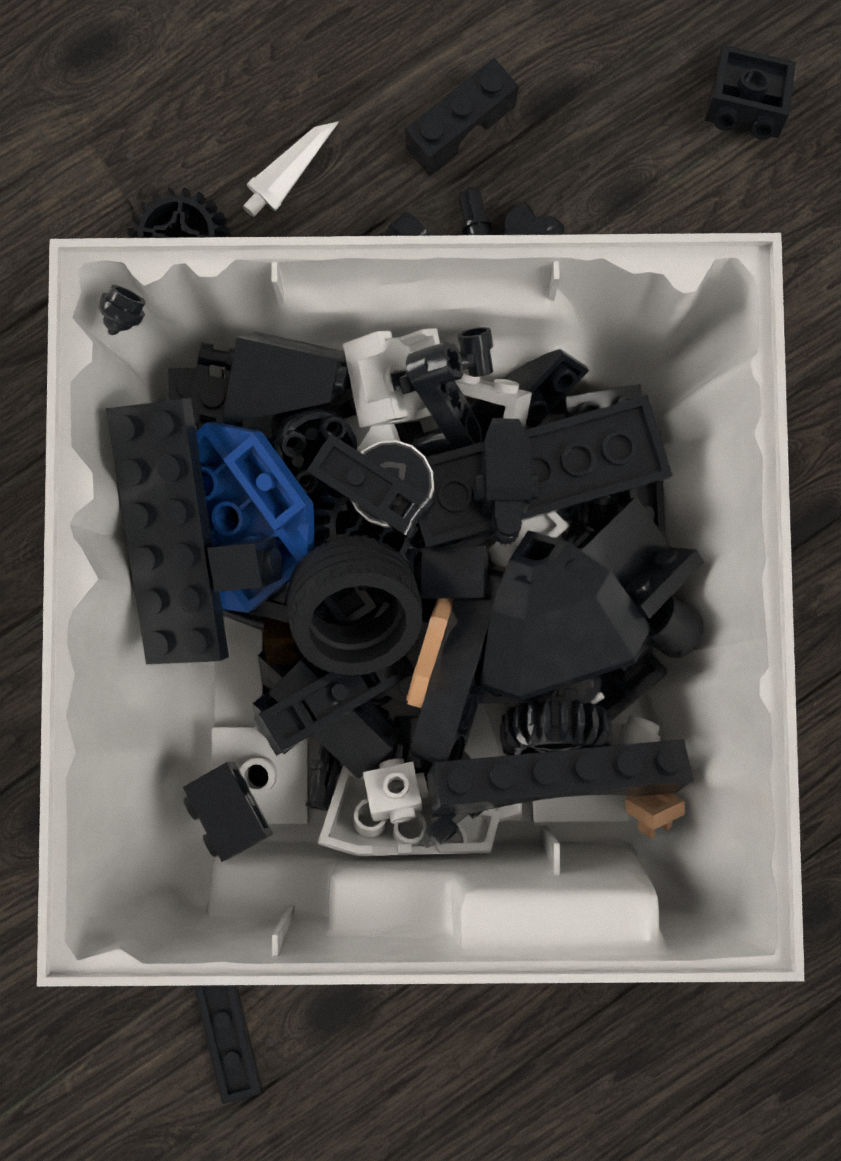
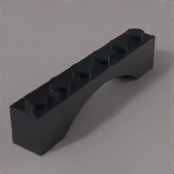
[426,739,693,818]

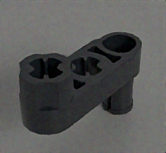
[406,341,483,458]

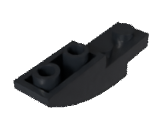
[471,349,590,442]

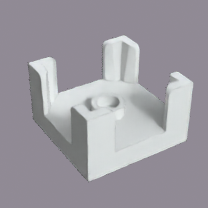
[343,328,440,428]

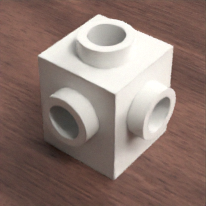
[363,759,429,823]

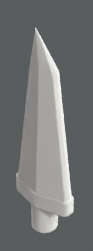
[243,121,339,217]

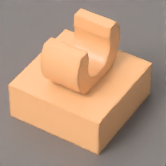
[625,793,685,839]

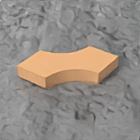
[406,598,455,708]

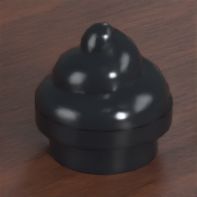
[99,285,146,335]

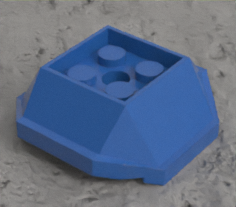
[196,422,315,613]

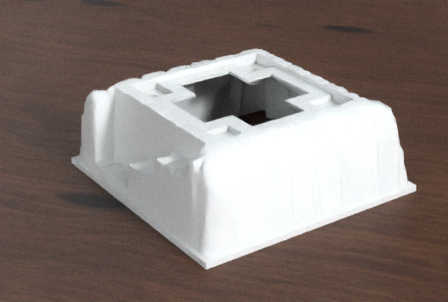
[37,233,804,987]

